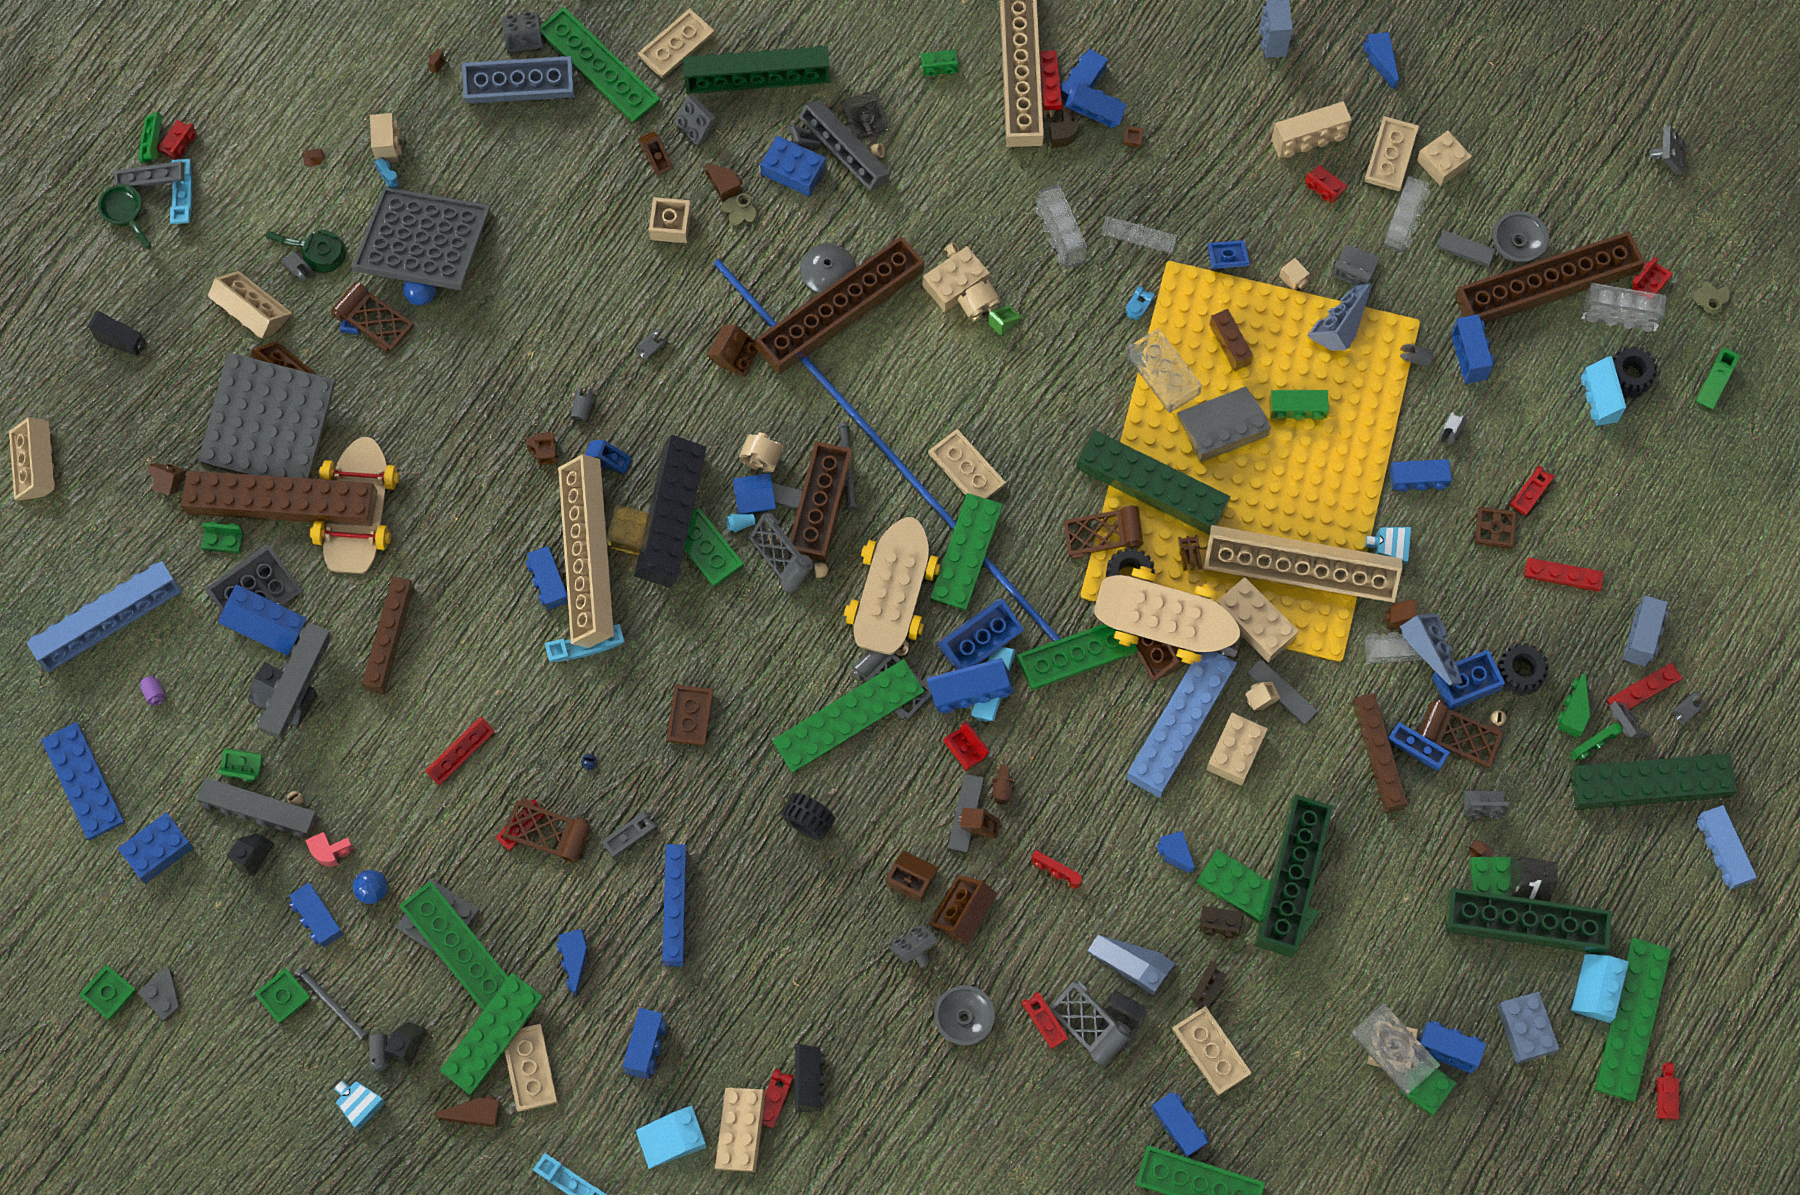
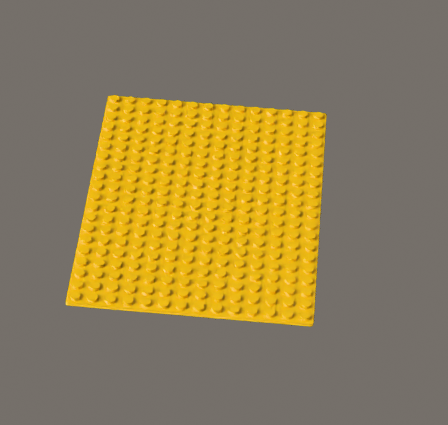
[1081,261,1420,662]

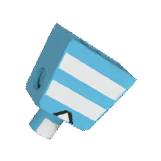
[1365,527,1411,568]
[335,1081,385,1131]

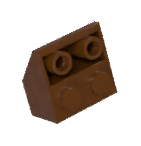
[706,324,758,377]
[885,850,939,903]

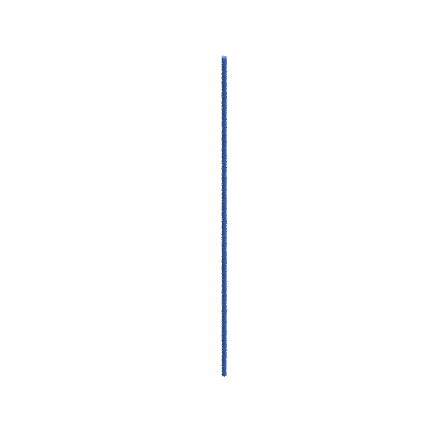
[714,259,1061,642]

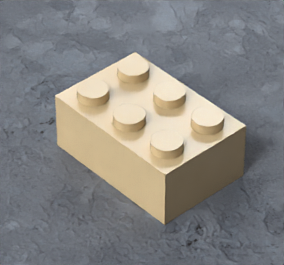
[923,246,990,312]
[1206,713,1268,786]

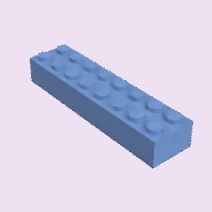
[26,561,182,673]
[1126,651,1237,798]

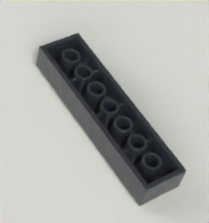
[634,435,707,588]

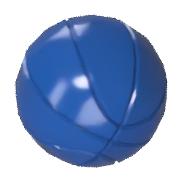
[403,281,436,306]
[353,869,388,904]

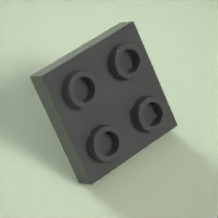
[674,94,716,146]
[1650,125,1686,175]
[889,925,938,967]

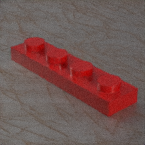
[1039,50,1062,111]
[1524,558,1604,592]
[1606,662,1682,711]
[425,716,495,786]

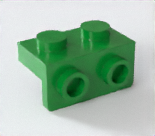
[217,748,263,782]

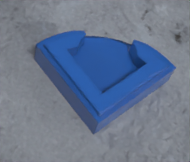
[340,319,359,335]

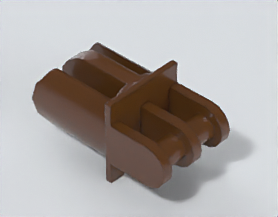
[1178,535,1202,571]
[992,764,1013,805]

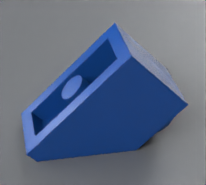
[585,440,631,474]
[1157,831,1195,873]

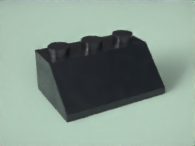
[248,662,318,727]
[795,1044,825,1112]

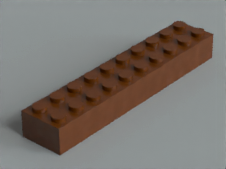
[1455,231,1645,324]
[755,236,925,375]
[181,471,378,526]

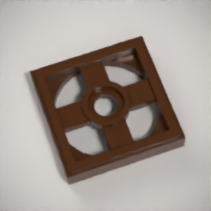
[1474,507,1517,549]

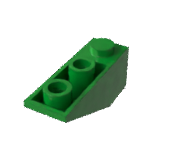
[1695,347,1740,410]
[1557,673,1590,738]

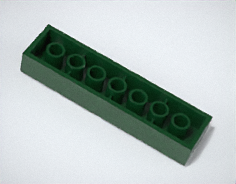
[683,46,830,94]
[1076,430,1231,535]
[1570,753,1737,810]
[1254,794,1333,958]
[1445,888,1612,955]

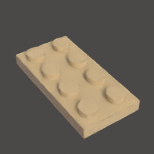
[638,8,715,79]
[1364,116,1419,192]
[928,429,1006,499]
[1172,1006,1252,1096]
[505,1024,558,1112]
[715,1088,766,1172]

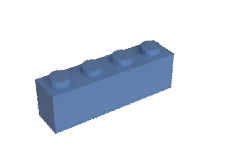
[1697,805,1757,890]

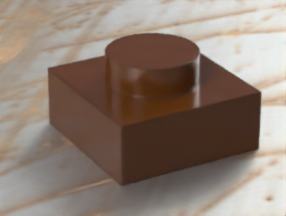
[428,48,446,74]
[1123,126,1144,148]

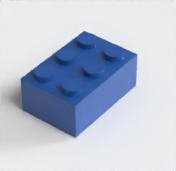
[760,135,826,197]
[1451,314,1494,384]
[1432,649,1505,710]
[118,812,194,884]
[623,1008,668,1079]
[1414,1021,1486,1074]

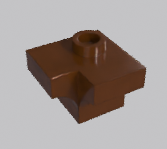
[526,432,557,465]
[147,462,186,495]

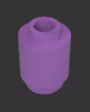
[140,676,166,706]

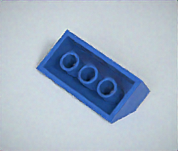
[217,584,307,656]
[937,598,1024,670]
[927,658,1014,713]

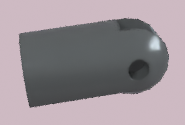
[281,250,313,281]
[635,329,667,360]
[1400,343,1433,367]
[570,388,593,422]
[1439,412,1467,446]
[1672,692,1706,724]
[369,1034,388,1071]

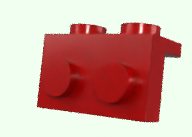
[1632,257,1673,303]
[943,722,989,771]

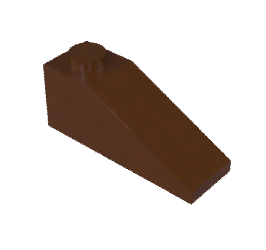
[434,1095,501,1128]

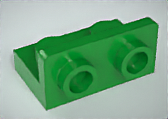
[920,50,959,76]
[201,521,244,554]

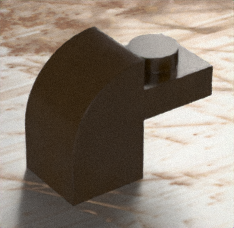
[1049,106,1079,148]

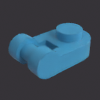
[375,158,399,189]
[1126,286,1155,320]

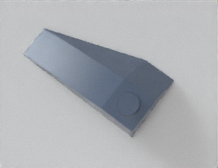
[1308,283,1372,351]
[1400,613,1462,685]
[1087,935,1176,996]

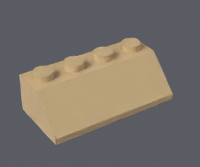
[208,271,292,338]
[9,417,55,501]

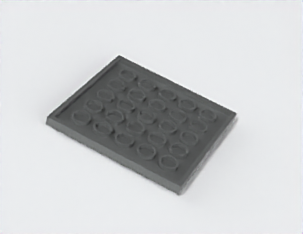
[352,187,490,290]
[198,352,336,479]

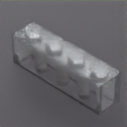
[1383,176,1430,253]
[1101,216,1178,255]
[1363,632,1425,664]

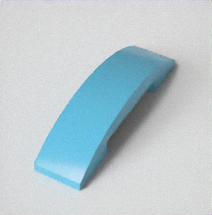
[170,159,192,224]
[545,624,625,662]
[533,1153,607,1195]

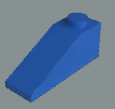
[1363,32,1399,89]

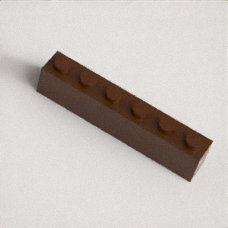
[362,576,414,695]
[1353,693,1407,814]

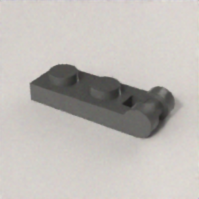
[601,811,658,859]

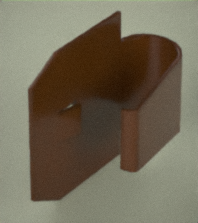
[302,148,324,167]
[1469,839,1493,857]

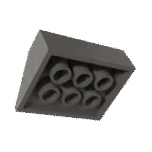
[1177,387,1271,462]
[204,544,302,635]

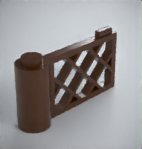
[331,282,414,352]
[1064,505,1144,559]
[1419,700,1503,769]
[503,798,591,863]

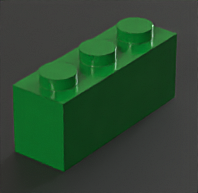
[1269,390,1329,420]

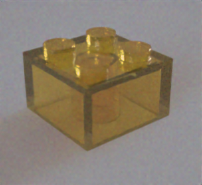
[606,505,648,555]

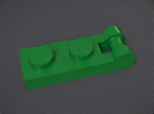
[138,112,163,164]
[1570,723,1622,762]

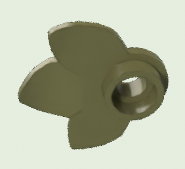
[720,193,756,226]
[1692,280,1729,315]

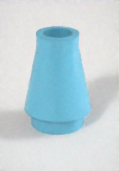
[726,514,755,532]

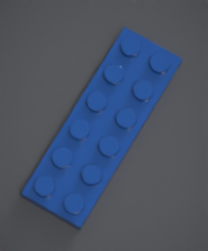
[41,722,125,841]

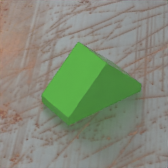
[989,305,1022,336]

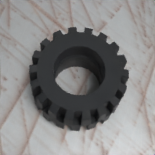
[1612,346,1658,398]
[1106,547,1155,583]
[1497,643,1549,696]
[781,793,836,840]

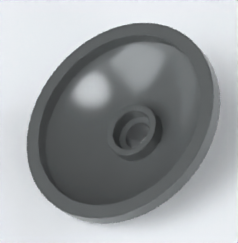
[1492,211,1549,263]
[800,244,856,294]
[934,985,995,1046]

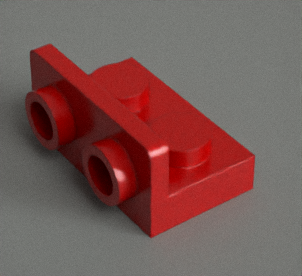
[157,120,197,160]
[1305,165,1348,204]

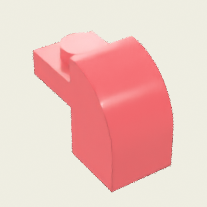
[305,832,354,866]

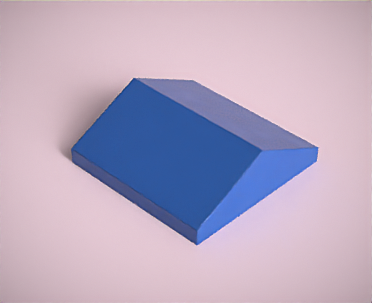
[1207,240,1250,269]
[733,473,776,514]

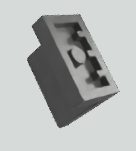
[502,12,543,53]
[1332,244,1380,285]
[1463,791,1510,819]

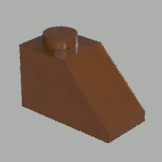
[637,131,673,176]
[704,163,743,202]
[1385,599,1417,630]
[959,808,1000,839]

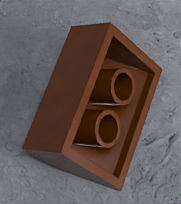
[249,341,317,375]
[1132,634,1187,682]
[929,874,997,944]

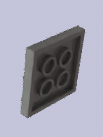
[396,878,479,956]

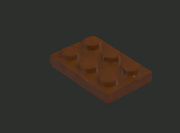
[666,685,713,746]

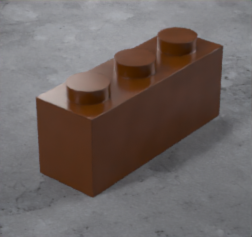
[1209,309,1253,371]

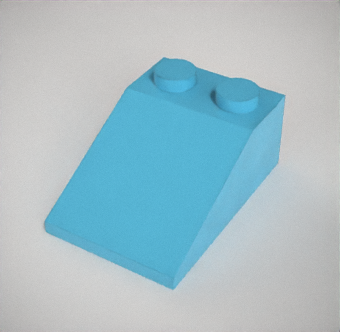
[636,1106,707,1169]

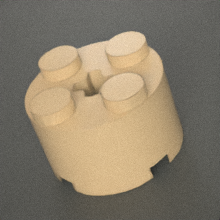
[957,280,1001,322]
[739,432,783,473]

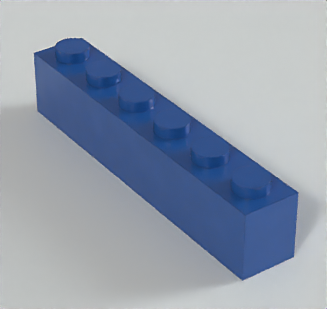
[663,844,687,966]

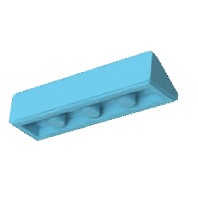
[971,647,1016,721]

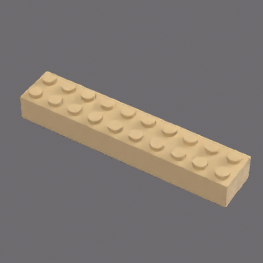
[999,0,1043,147]
[558,454,614,648]
[1204,525,1402,603]

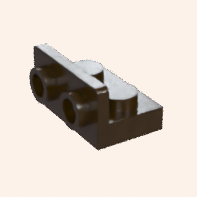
[1199,906,1242,939]
[1190,960,1226,1009]

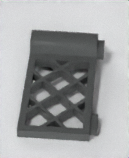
[749,512,813,594]
[852,650,932,720]
[1049,980,1131,1066]

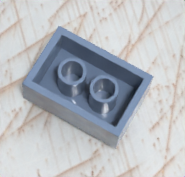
[1259,0,1293,58]
[1622,595,1669,666]
[1497,991,1559,1064]

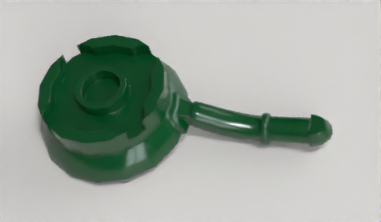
[98,184,151,250]
[265,230,346,273]

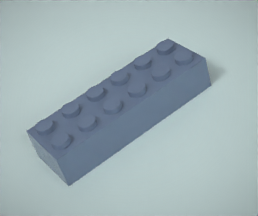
[462,56,575,104]

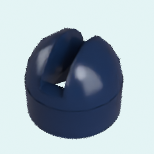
[581,754,597,770]

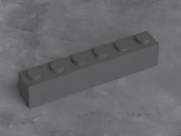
[799,100,891,191]
[257,623,332,740]
[196,778,318,839]

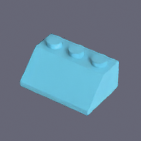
[1581,356,1626,426]
[1571,954,1629,1023]

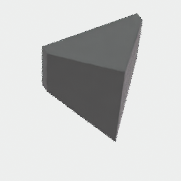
[786,124,824,150]

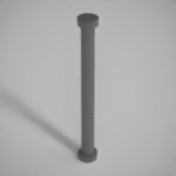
[837,422,858,511]
[295,967,369,1042]

